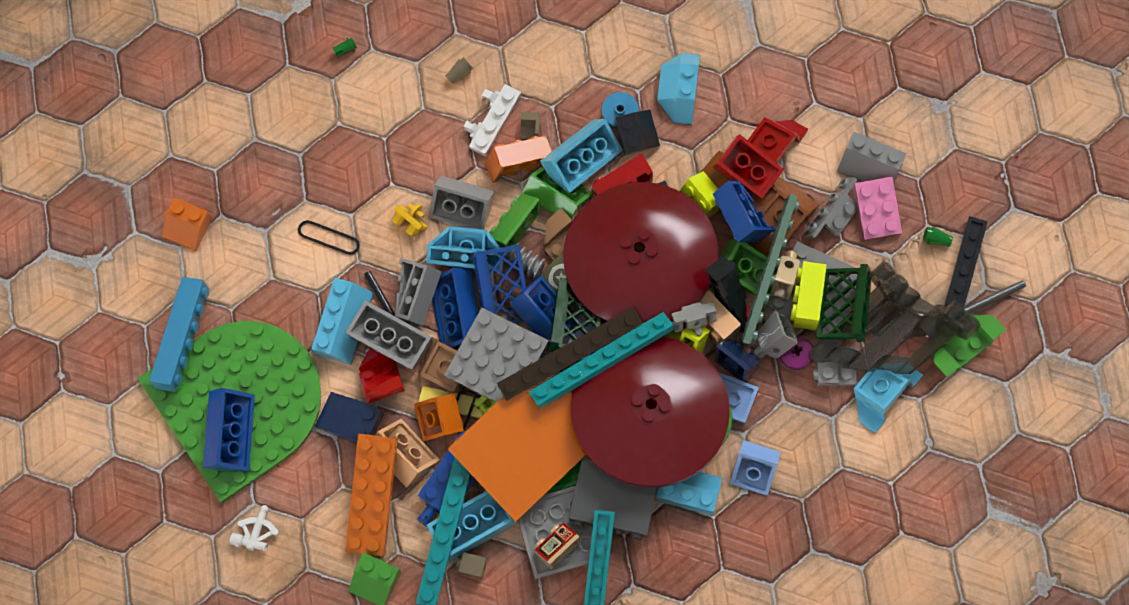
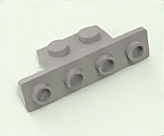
[803,177,858,239]

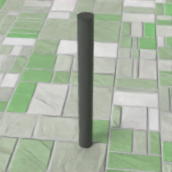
[957,280,1026,318]

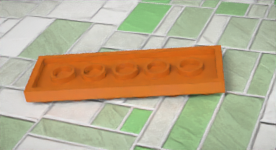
[345,434,398,557]

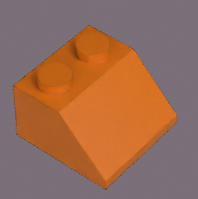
[162,198,212,251]
[414,393,464,442]

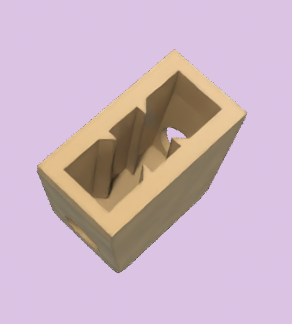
[770,251,800,300]

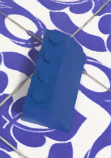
[433,268,479,350]
[203,388,255,472]

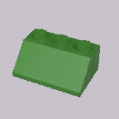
[522,167,593,221]
[489,194,541,247]

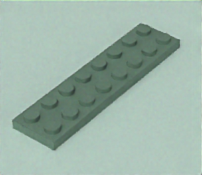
[740,194,799,346]

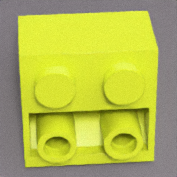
[679,171,720,219]

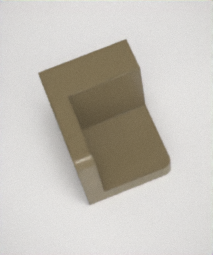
[521,112,541,140]

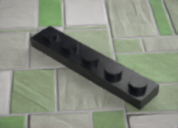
[944,216,988,310]

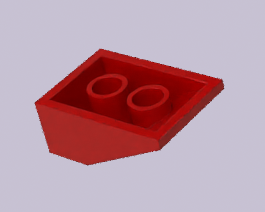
[713,134,784,199]

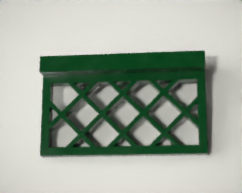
[816,264,872,342]
[549,278,601,355]

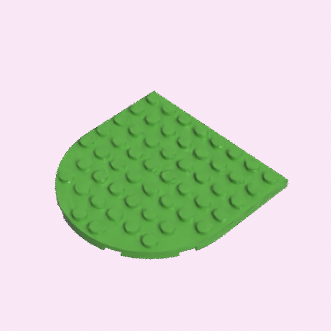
[137,321,321,503]

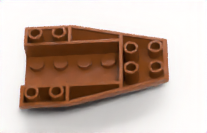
[700,151,819,256]

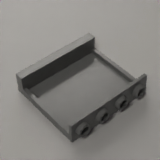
[569,455,657,540]

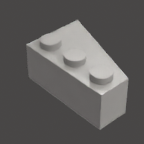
[395,258,441,326]

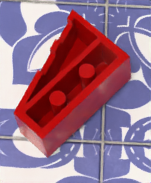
[592,153,653,197]

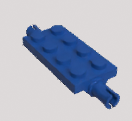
[417,431,476,527]

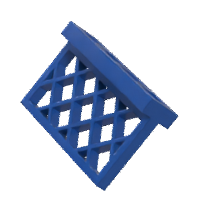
[472,245,526,323]

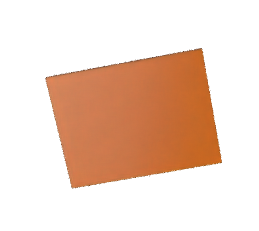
[448,374,585,522]

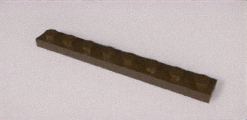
[496,307,643,401]

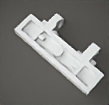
[464,84,521,157]

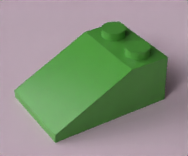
[720,239,777,296]

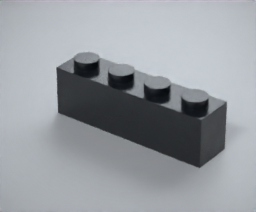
[705,255,747,332]

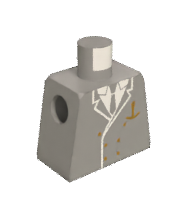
[754,311,798,358]

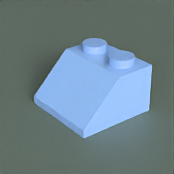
[730,440,781,496]

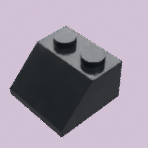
[614,110,660,156]

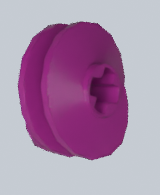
[780,335,814,370]

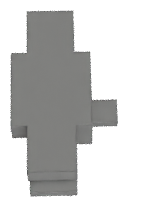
[672,302,717,336]

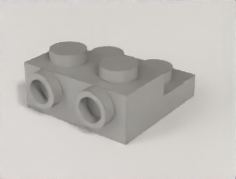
[813,345,857,387]

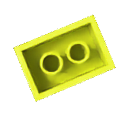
[790,261,827,330]

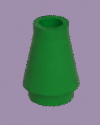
[923,226,953,247]

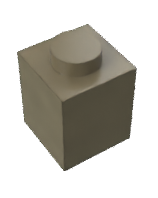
[456,552,487,580]

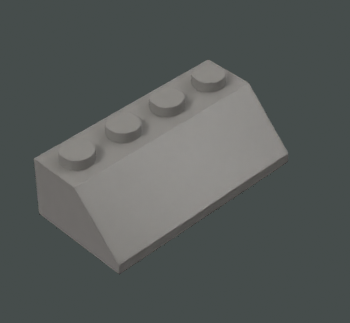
[345,300,434,370]

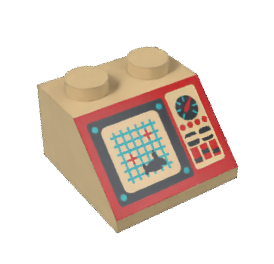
[534,523,580,570]

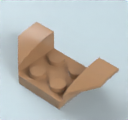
[544,208,572,261]
[419,337,469,393]

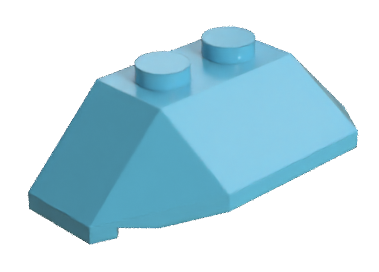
[657,53,700,125]
[426,226,503,271]

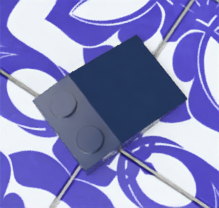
[714,339,760,382]
[315,392,384,445]

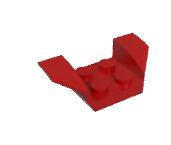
[748,117,808,163]
[359,348,405,404]

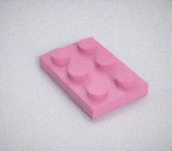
[854,177,902,240]

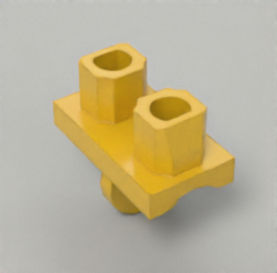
[392,203,428,237]

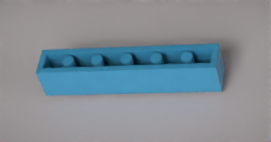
[149,277,209,392]

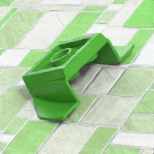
[933,315,1006,377]

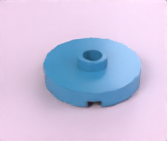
[602,92,639,128]

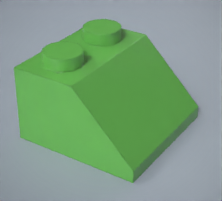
[348,552,401,605]

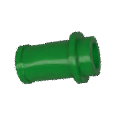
[332,38,357,58]

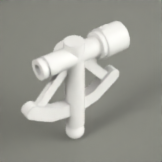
[229,505,279,551]

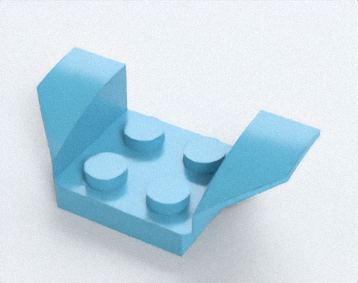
[854,360,923,433]

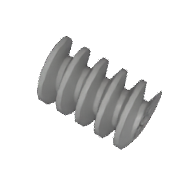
[503,242,545,281]

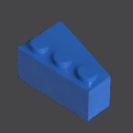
[713,181,776,242]

